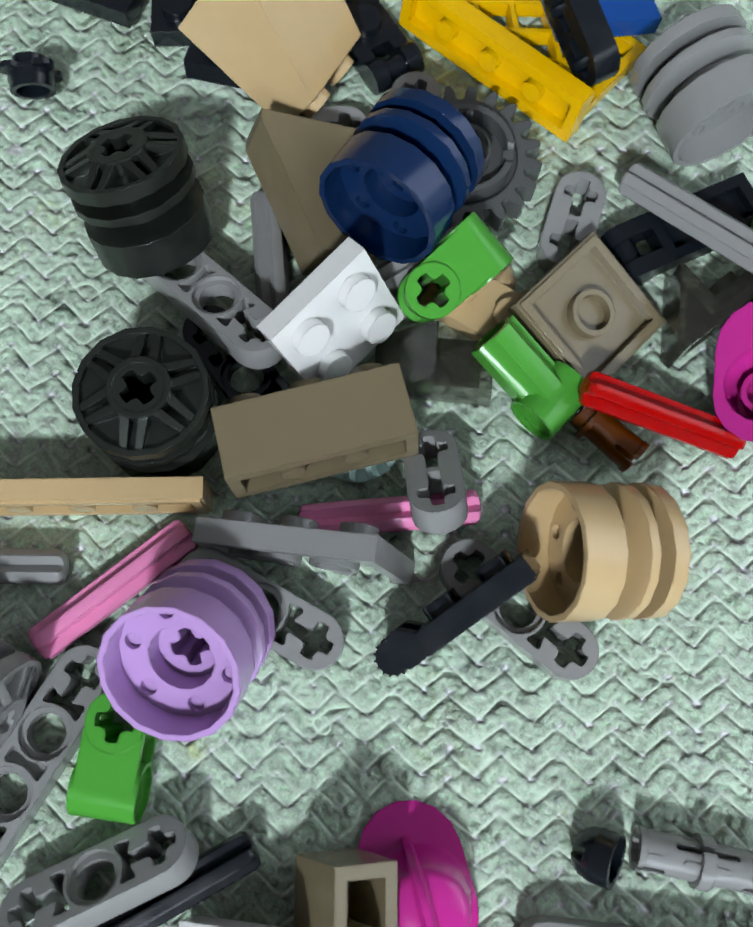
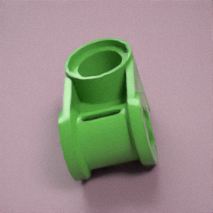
[396,211,514,324]
[66,693,157,825]

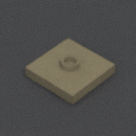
[507,231,666,378]

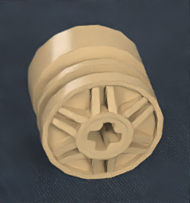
[517,481,691,623]

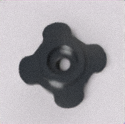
[0,51,63,100]

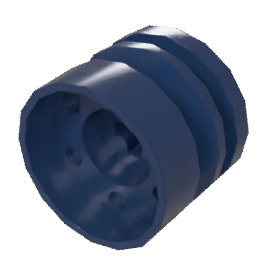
[319,87,485,264]

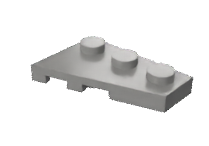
[192,510,415,587]

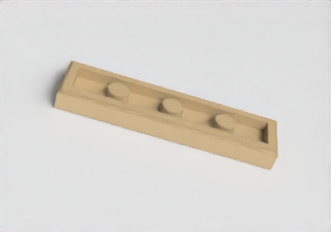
[0,476,213,516]

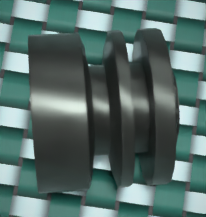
[57,116,216,279]
[72,326,223,477]

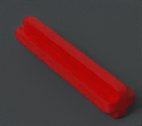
[578,371,746,459]

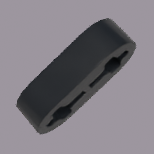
[544,0,620,87]

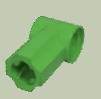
[471,315,584,441]

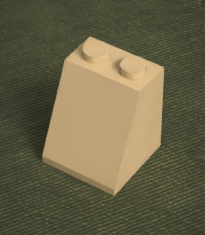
[178,0,361,119]

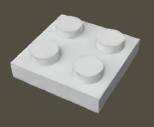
[256,237,405,381]

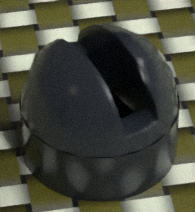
[570,826,626,890]

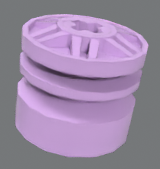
[96,559,275,742]

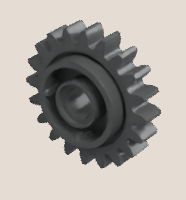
[443,86,542,232]

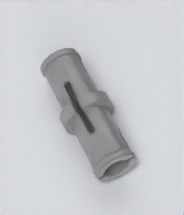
[628,825,753,895]

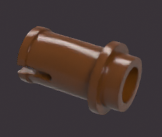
[569,407,650,473]

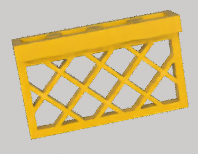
[398,0,647,143]

